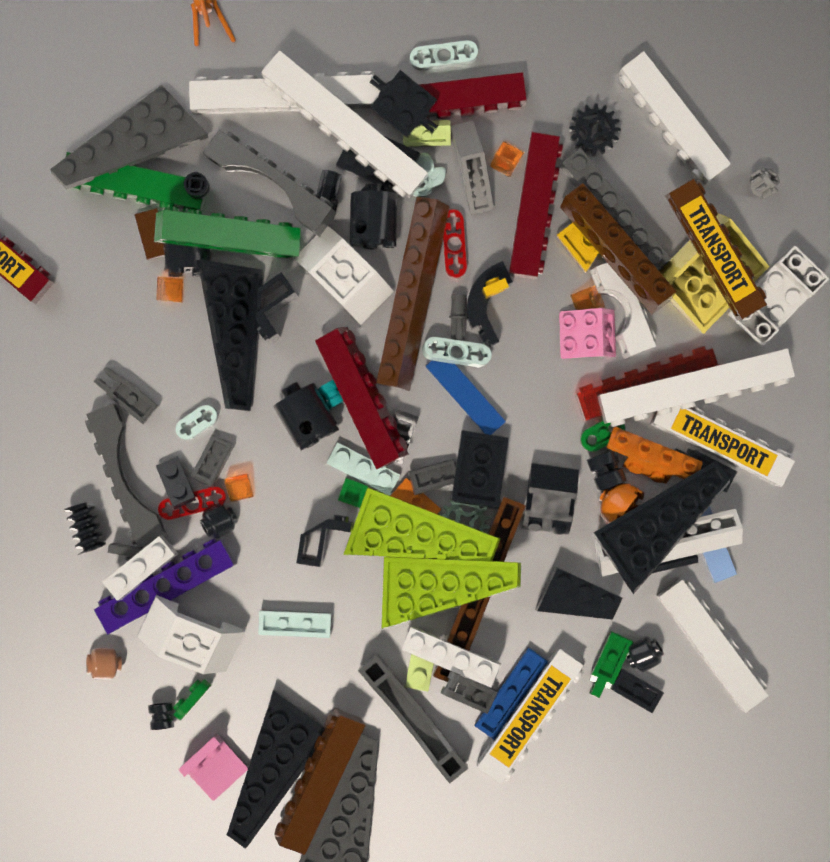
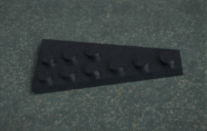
[197,259,263,411]
[594,460,730,595]
[227,689,326,849]

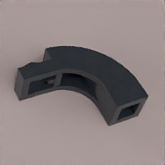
[467,261,513,347]

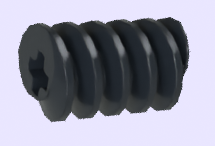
[64,502,106,555]

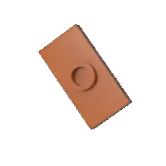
[391,478,442,514]

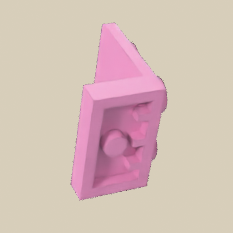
[559,308,616,359]
[178,733,248,801]

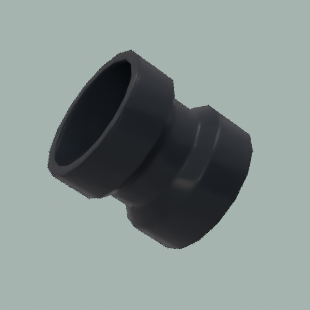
[184,172,210,200]
[148,702,174,730]

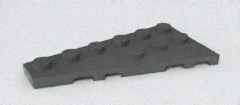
[50,85,208,190]
[299,733,378,862]

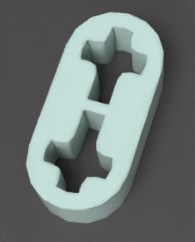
[176,405,218,440]

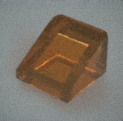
[490,141,524,177]
[156,277,183,303]
[570,286,605,310]
[224,474,254,502]

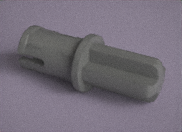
[449,295,467,341]

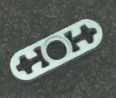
[410,40,478,70]
[422,337,492,368]

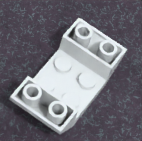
[293,226,394,325]
[728,246,829,347]
[137,595,245,674]

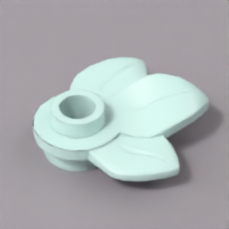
[413,152,446,198]

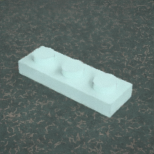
[327,442,400,495]
[258,610,331,638]

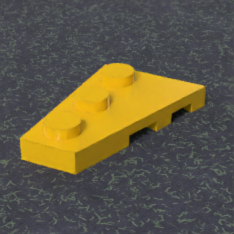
[556,223,599,273]

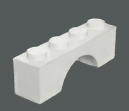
[590,263,656,359]
[401,626,502,687]

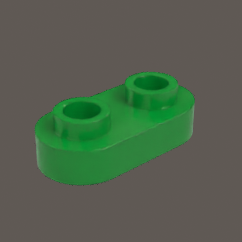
[580,420,626,452]
[173,679,212,721]

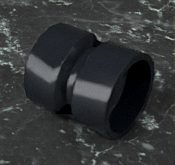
[586,450,627,491]

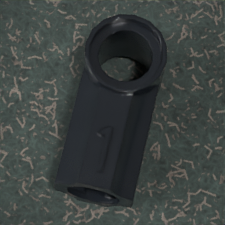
[314,170,342,220]

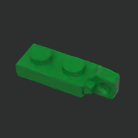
[589,631,633,698]

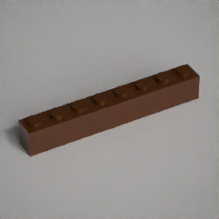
[376,197,450,391]
[433,496,526,682]

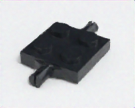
[369,70,438,138]

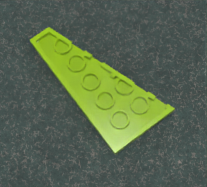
[343,488,501,561]
[381,557,521,629]

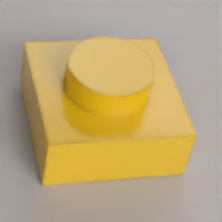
[482,277,509,299]

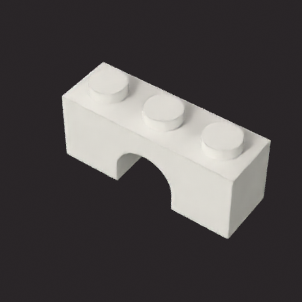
[102,536,178,601]

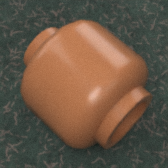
[86,648,122,679]

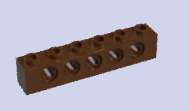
[560,183,677,315]

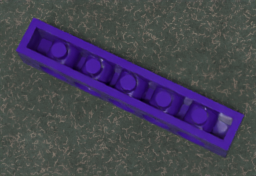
[94,538,236,635]

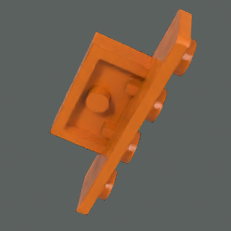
[607,427,703,484]

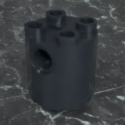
[349,183,398,250]
[163,212,211,277]
[273,382,339,451]

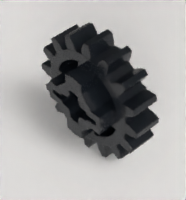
[569,103,621,156]

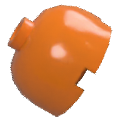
[599,483,645,524]

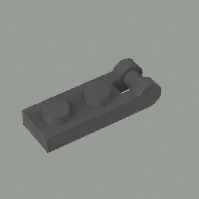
[440,671,498,714]

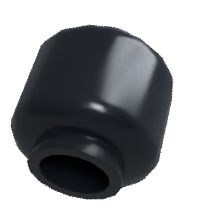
[200,503,237,539]
[627,636,664,672]

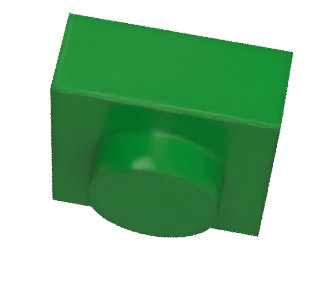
[338,478,368,508]

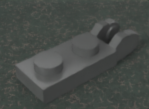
[93,366,159,424]

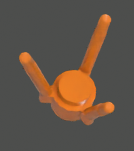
[191,0,236,46]

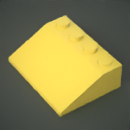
[659,213,770,334]

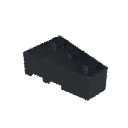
[535,566,623,620]

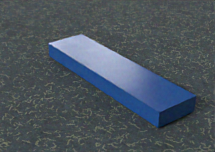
[425,352,506,435]
[474,647,548,740]

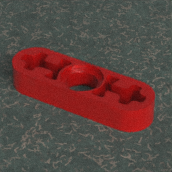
[443,209,467,279]
[158,487,227,520]

